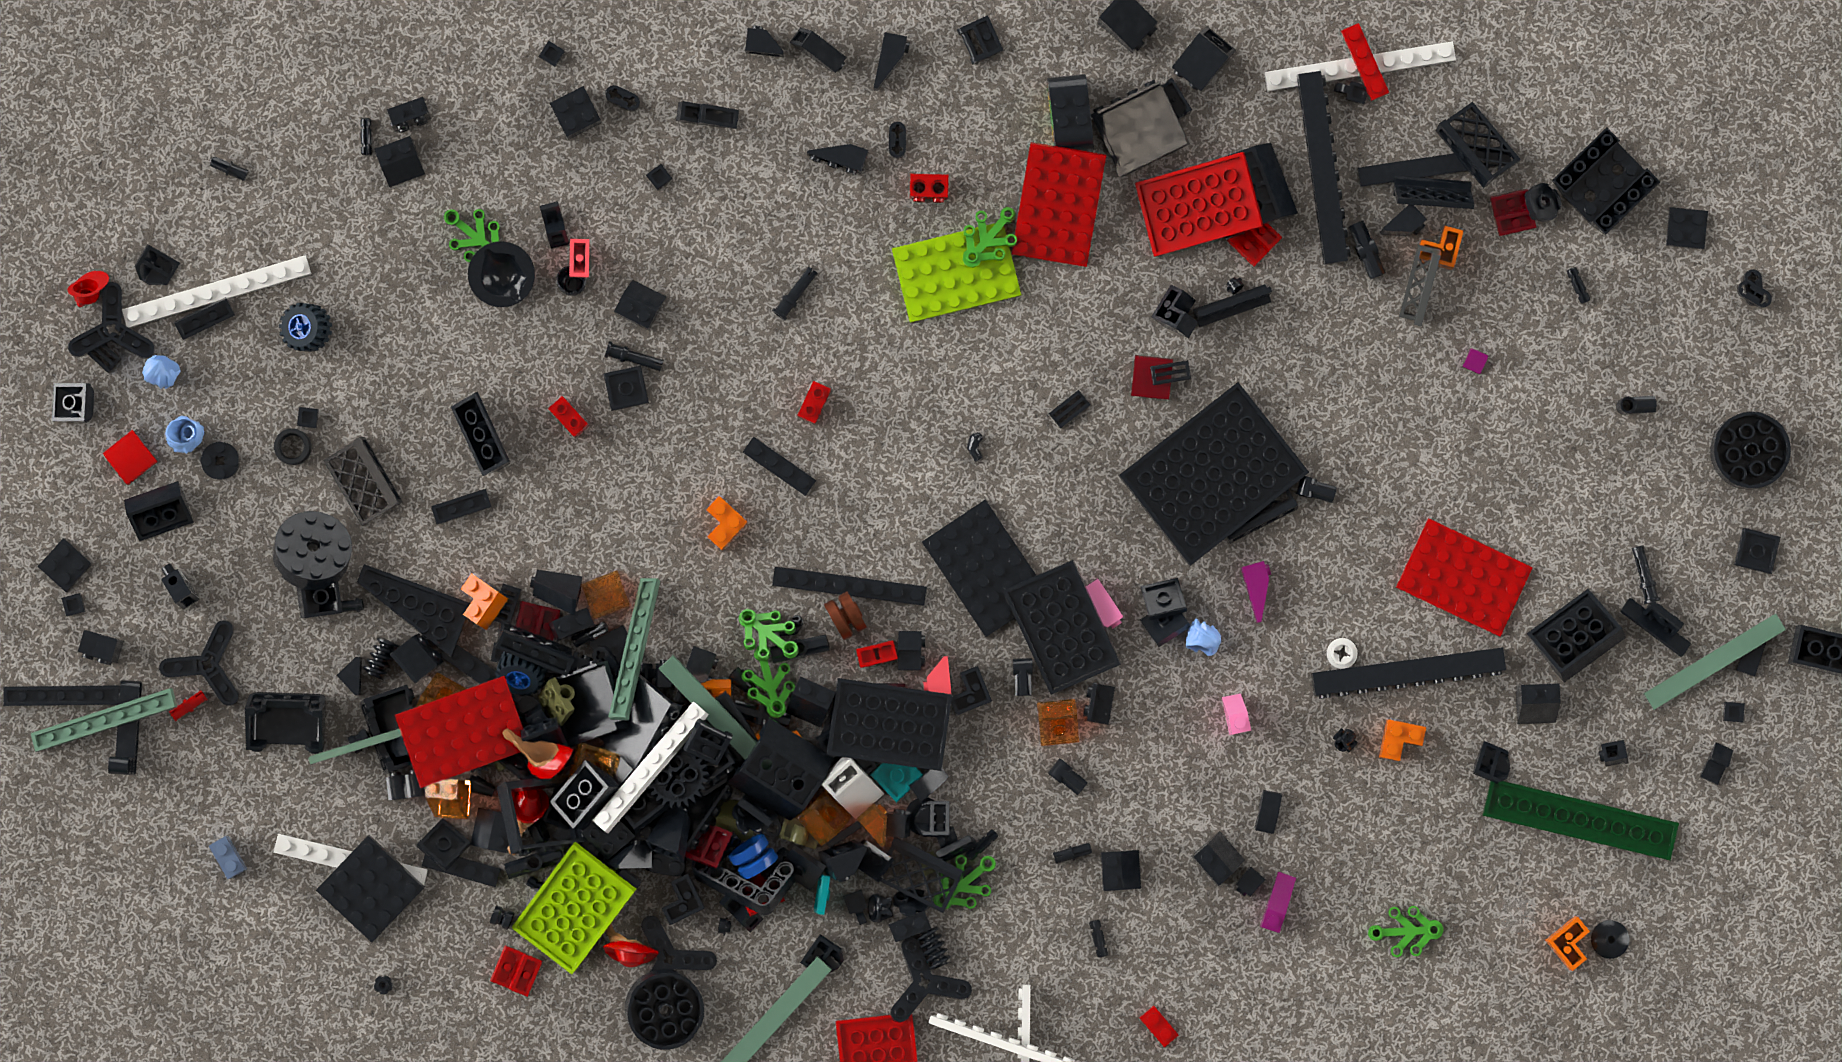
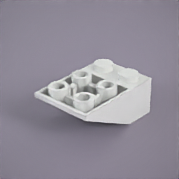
[822,757,884,819]

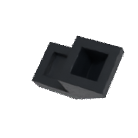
[540,201,569,249]
[719,896,763,932]

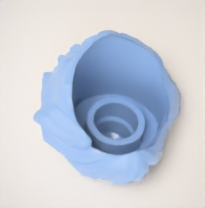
[142,355,181,389]
[165,416,204,454]
[1186,618,1221,656]

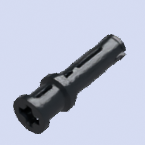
[772,266,818,321]
[605,341,664,372]
[1631,545,1661,605]

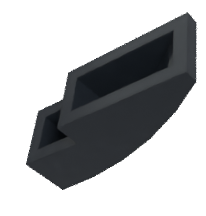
[676,101,739,129]

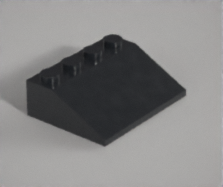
[1527,589,1626,683]

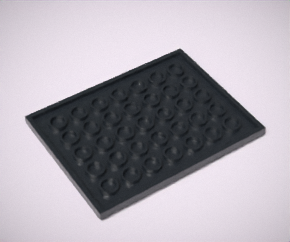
[1118,382,1309,567]

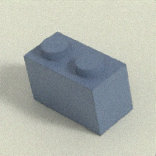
[209,836,247,879]

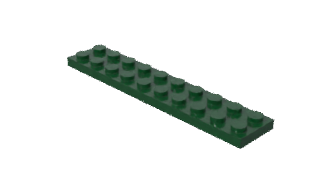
[1482,781,1679,861]

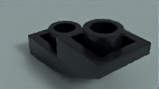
[908,768,949,802]
[1254,790,1282,834]

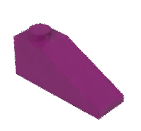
[1241,561,1271,623]
[1260,872,1296,933]

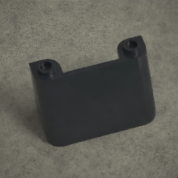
[360,685,415,775]
[245,692,326,754]

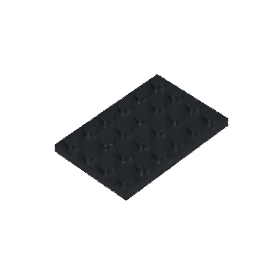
[922,499,1036,637]
[1003,559,1121,695]
[826,678,952,771]

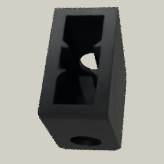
[161,563,200,609]

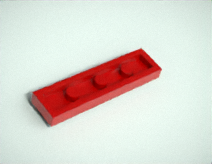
[1341,23,1390,101]

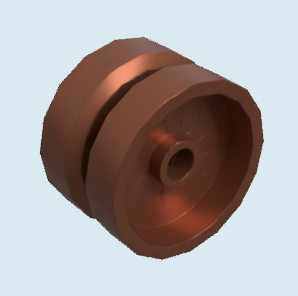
[824,592,867,641]

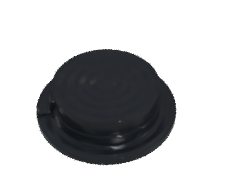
[468,241,535,307]

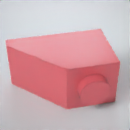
[569,239,590,278]
[923,656,951,694]

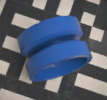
[728,833,778,880]

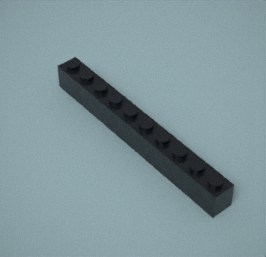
[1297,71,1351,265]
[1311,647,1506,699]

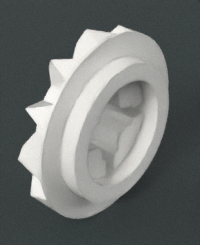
[1327,638,1357,669]

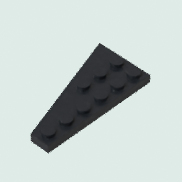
[357,564,471,658]

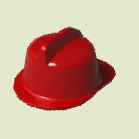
[67,271,109,307]

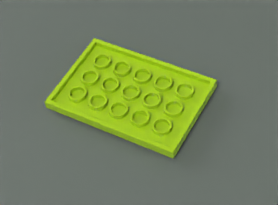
[892,223,1021,323]
[511,842,636,974]

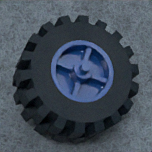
[279,303,332,352]
[495,651,547,696]

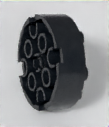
[1710,412,1791,490]
[273,511,352,590]
[625,969,704,1050]

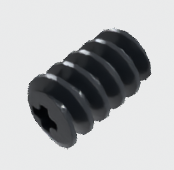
[363,638,400,681]
[917,926,951,970]

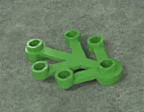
[963,207,1017,267]
[444,209,500,263]
[739,609,798,661]
[742,646,795,718]
[934,855,996,909]
[1368,906,1443,957]

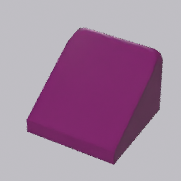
[1462,348,1489,374]

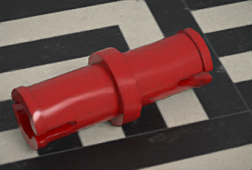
[169,690,208,721]

